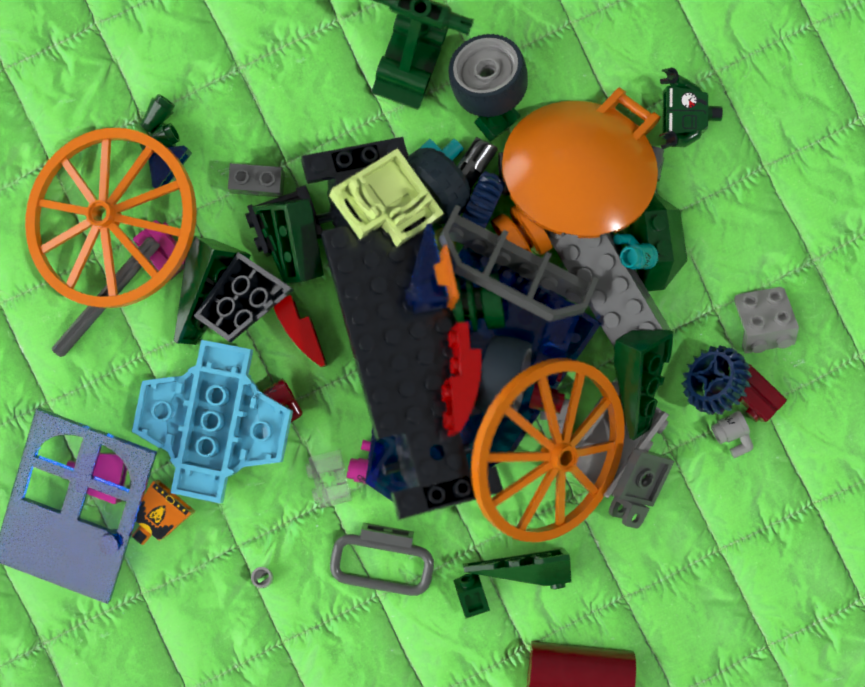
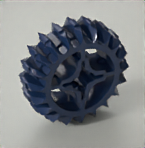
[461,171,505,228]
[681,345,752,415]

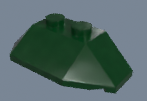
[630,192,688,292]

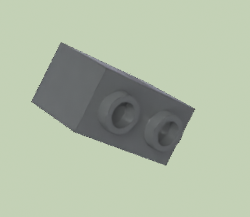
[228,163,285,197]

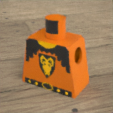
[132,480,195,545]

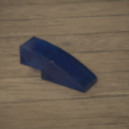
[533,298,580,386]

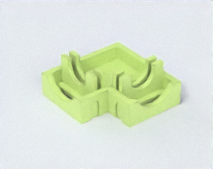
[329,148,444,247]

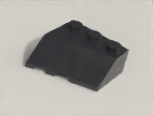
[194,252,294,342]

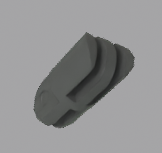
[457,137,498,189]

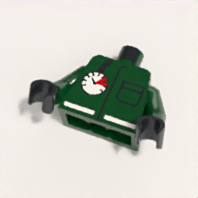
[659,67,723,149]

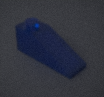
[406,223,449,313]

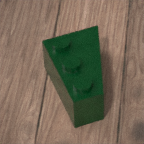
[253,199,324,283]

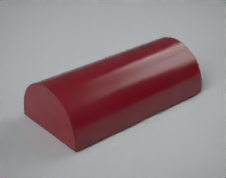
[527,641,636,687]

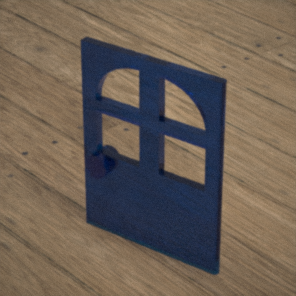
[0,408,157,604]

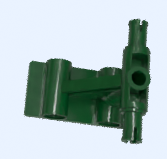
[372,0,474,110]

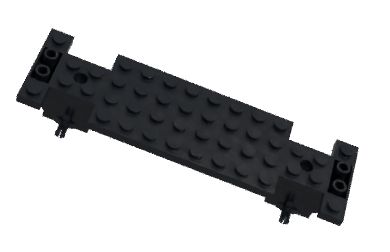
[301,137,503,520]

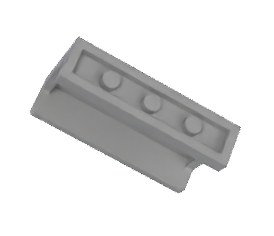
[575,378,669,498]

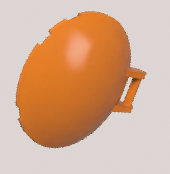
[502,87,661,238]

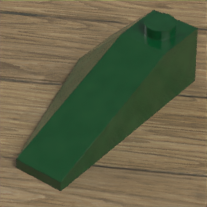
[174,237,251,345]
[614,330,674,440]
[463,548,571,589]

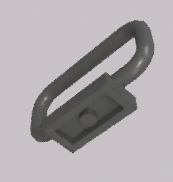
[330,523,434,596]

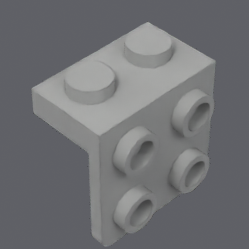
[734,287,799,354]

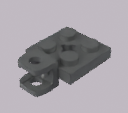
[609,448,675,529]

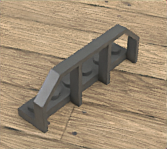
[439,205,599,322]

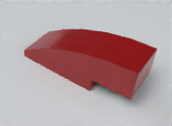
[273,295,327,367]

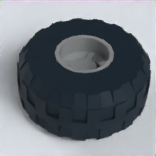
[406,148,471,224]

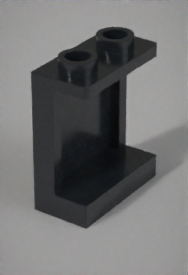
[245,185,322,257]

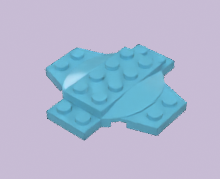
[132,340,293,503]

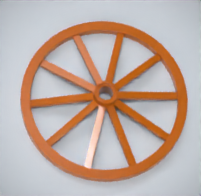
[25,128,197,308]
[472,358,625,542]

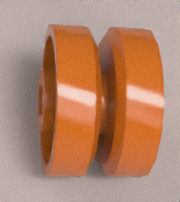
[491,205,553,256]

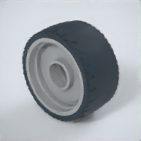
[449,34,528,117]
[476,335,533,418]

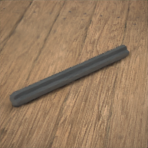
[52,237,160,357]

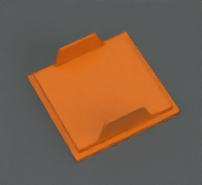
[430,245,459,310]

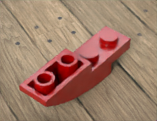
[441,322,481,436]

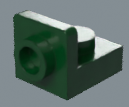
[474,108,520,142]
[454,574,490,619]

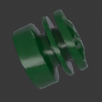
[452,273,505,332]

